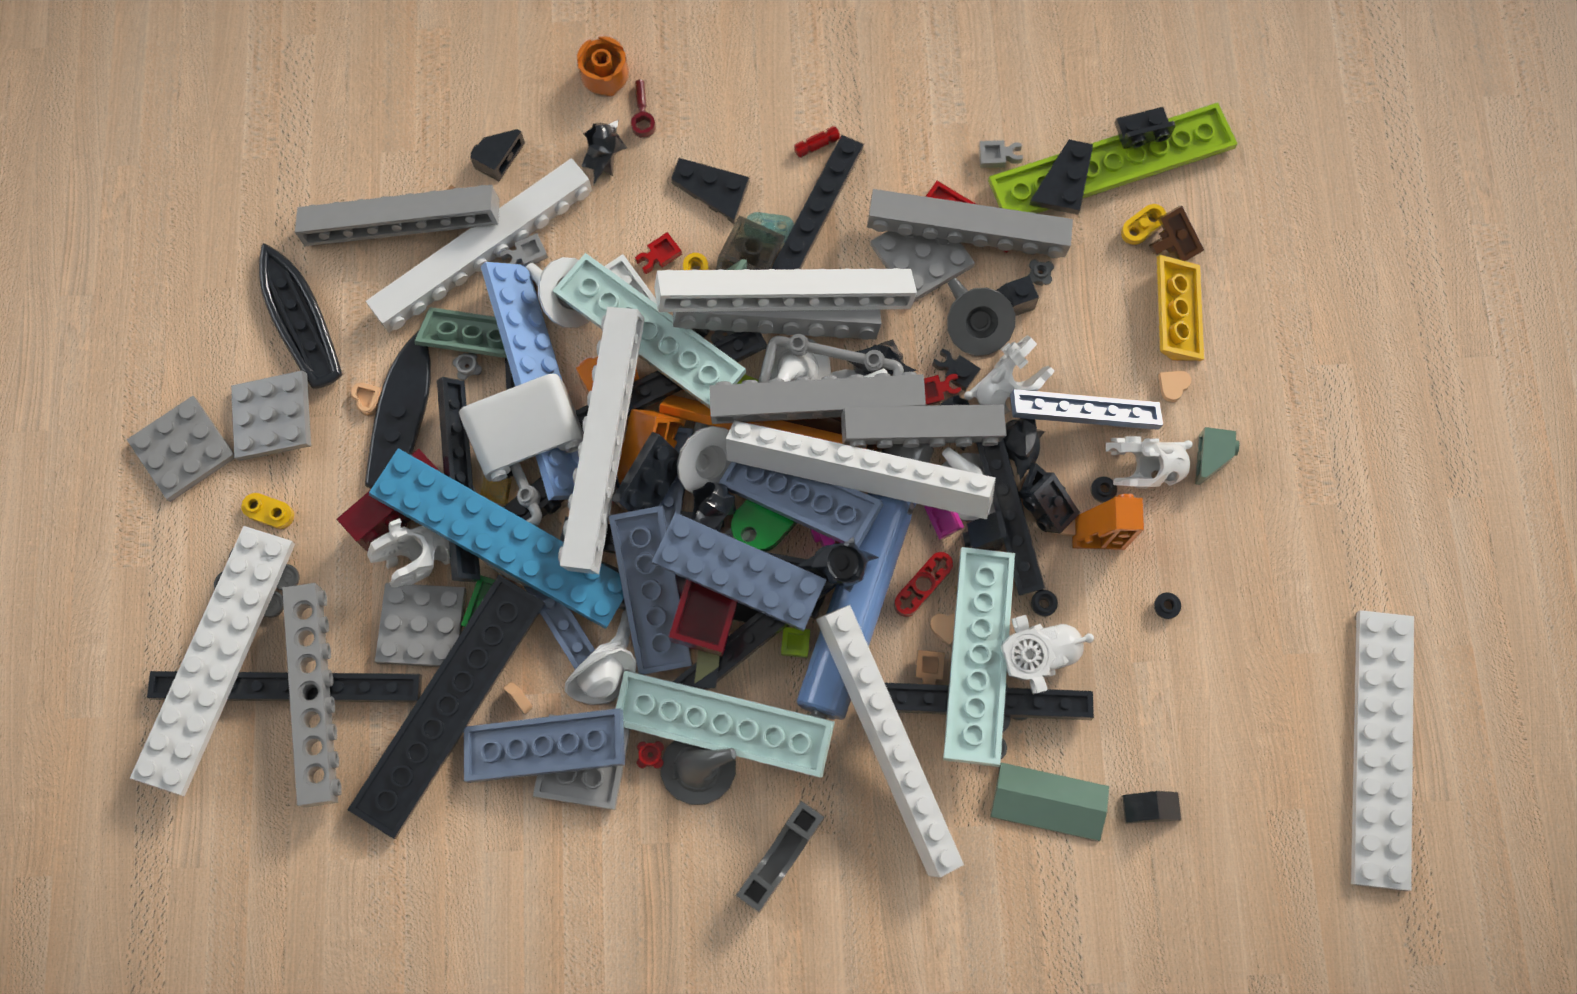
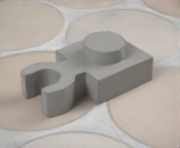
[979,140,1023,168]
[500,233,548,266]

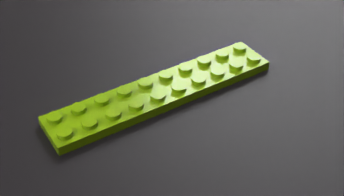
[988,102,1238,214]

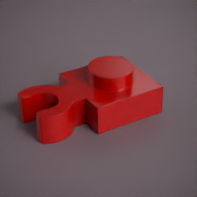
[635,232,682,274]
[924,374,961,406]

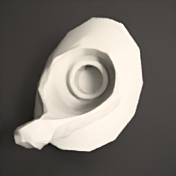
[564,610,637,705]

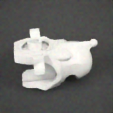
[964,335,1054,414]
[1106,436,1193,489]
[367,519,450,588]
[1001,615,1094,694]

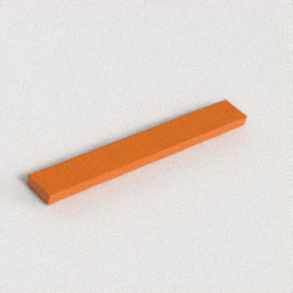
[659,395,867,449]

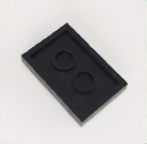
[611,432,679,512]

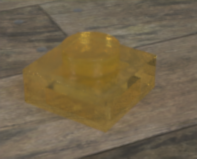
[480,476,512,504]

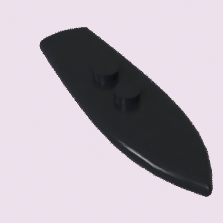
[259,243,343,389]
[365,331,431,489]

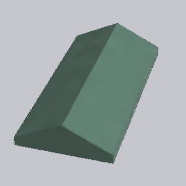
[415,307,507,358]
[990,762,1109,841]

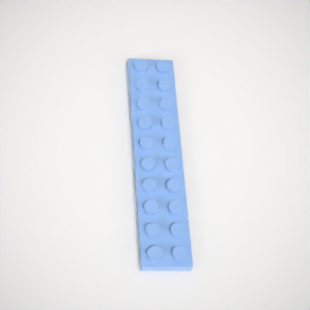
[481,262,579,500]

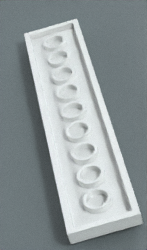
[130,526,295,797]
[1351,610,1414,891]

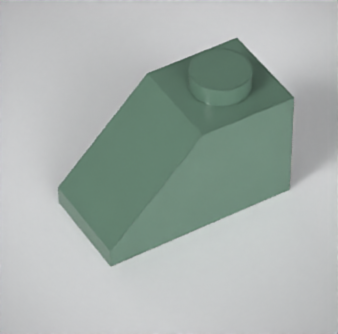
[1195,427,1240,485]

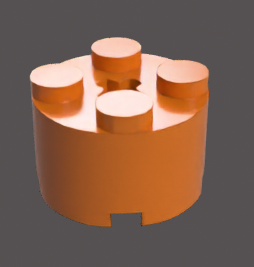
[577,36,629,97]

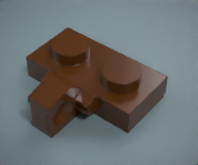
[1149,206,1204,261]

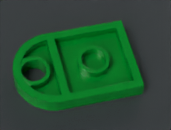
[731,500,797,552]

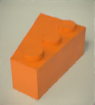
[617,409,687,484]
[1072,494,1144,550]

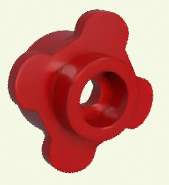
[636,741,664,769]

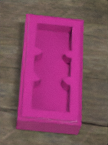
[923,505,964,540]

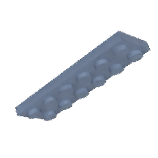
[719,462,883,548]
[609,506,693,674]
[652,512,826,631]
[464,708,625,783]

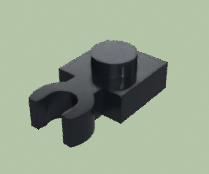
[932,349,981,392]

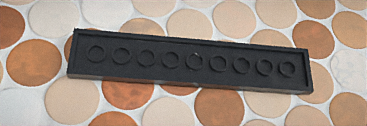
[347,575,546,839]

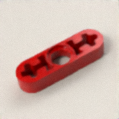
[894,552,953,617]

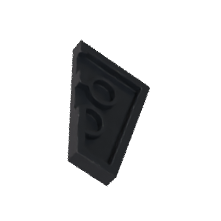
[1029,139,1093,215]
[671,158,750,224]

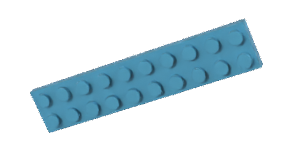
[369,448,624,629]

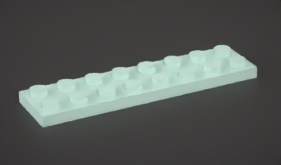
[552,253,746,408]
[943,547,1015,767]
[616,671,835,777]

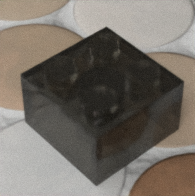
[716,215,785,270]

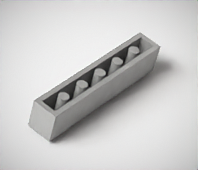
[841,404,1006,448]

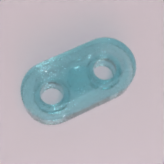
[745,212,794,242]

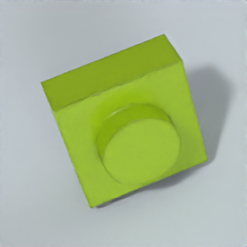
[781,627,810,658]

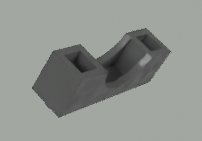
[736,801,824,913]

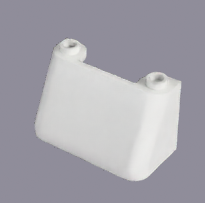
[459,374,584,482]

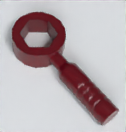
[631,79,656,138]

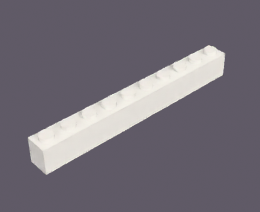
[366,158,592,333]
[654,268,917,312]
[558,307,645,575]
[726,420,995,519]
[816,605,964,877]

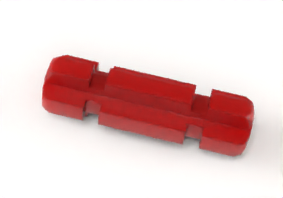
[794,126,840,157]

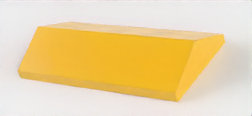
[1157,255,1204,361]

